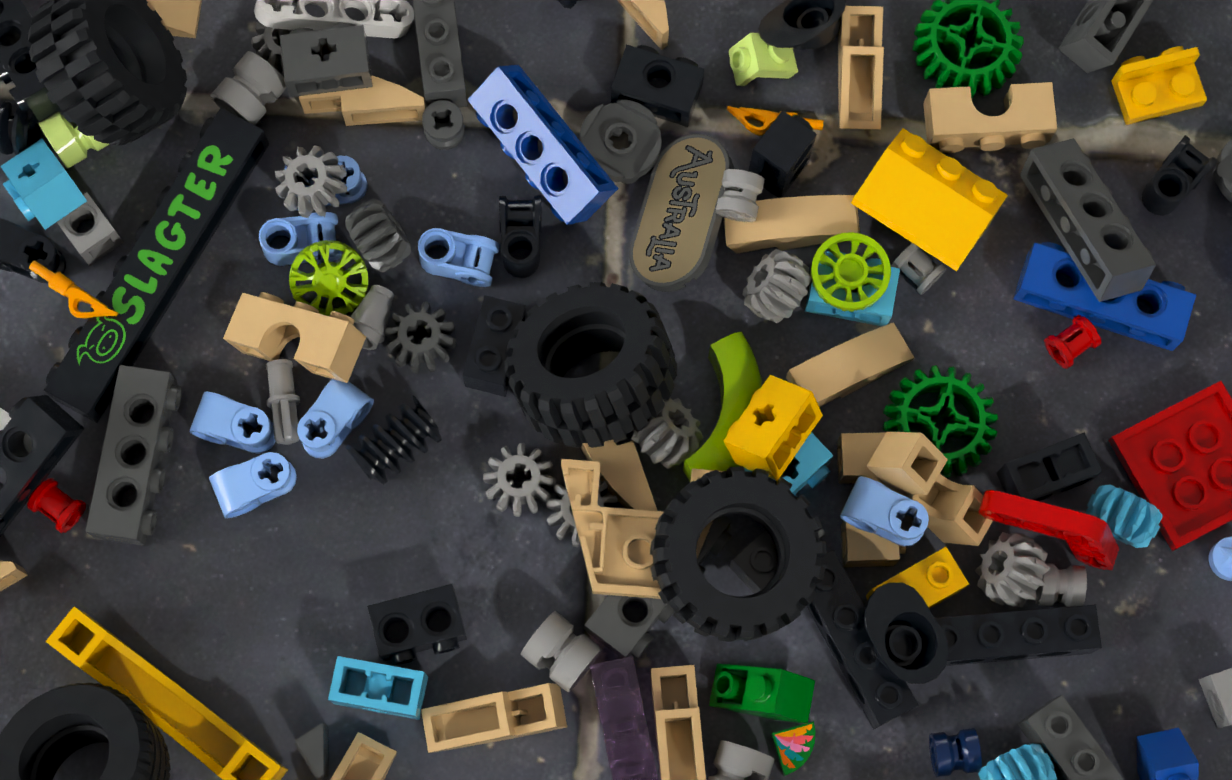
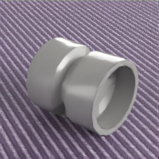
[210,51,287,125]
[520,611,603,693]
[707,740,775,780]

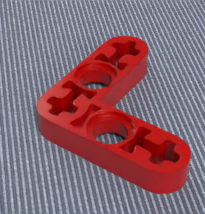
[979,490,1119,570]

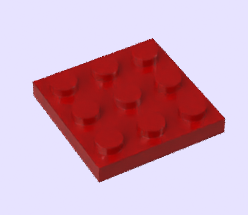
[1108,381,1232,551]

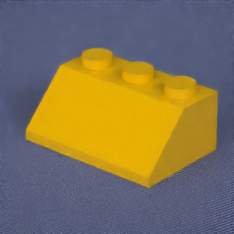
[851,128,1008,271]

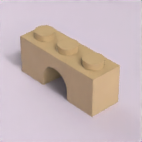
[923,82,1057,153]
[223,292,366,383]
[837,432,906,567]
[866,432,993,546]

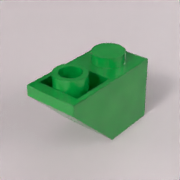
[709,663,815,724]

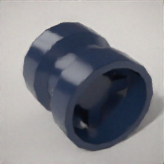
[929,728,982,777]

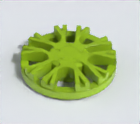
[811,232,891,312]
[289,240,368,316]

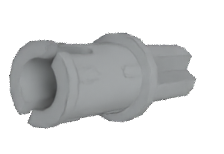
[266,359,300,445]

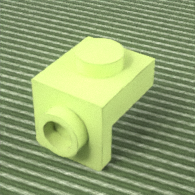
[729,33,798,86]

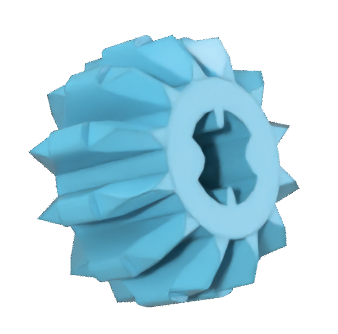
[1086,484,1163,548]
[978,743,1057,780]

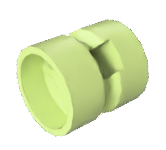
[38,111,110,169]

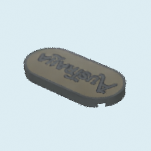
[629,134,734,292]

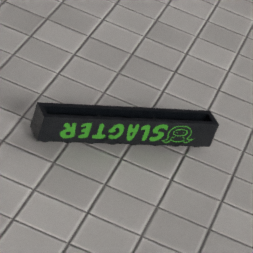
[44,107,269,423]

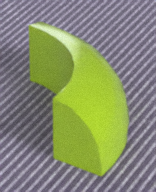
[683,332,762,481]

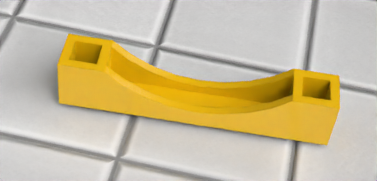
[45,607,288,780]

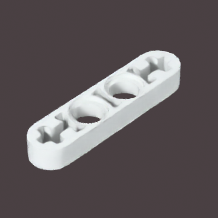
[254,0,414,38]

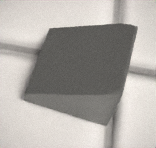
[294,723,329,780]

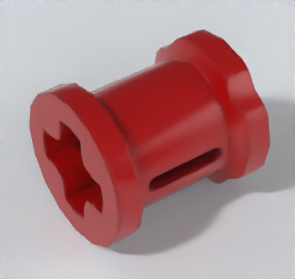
[1044,314,1102,369]
[27,478,86,533]

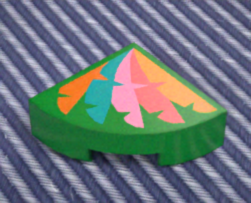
[771,721,816,777]

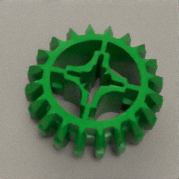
[912,0,1024,98]
[882,365,998,479]

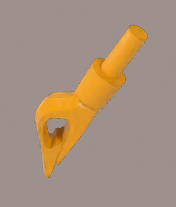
[726,106,824,136]
[29,260,119,318]

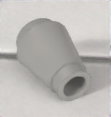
[351,285,394,350]

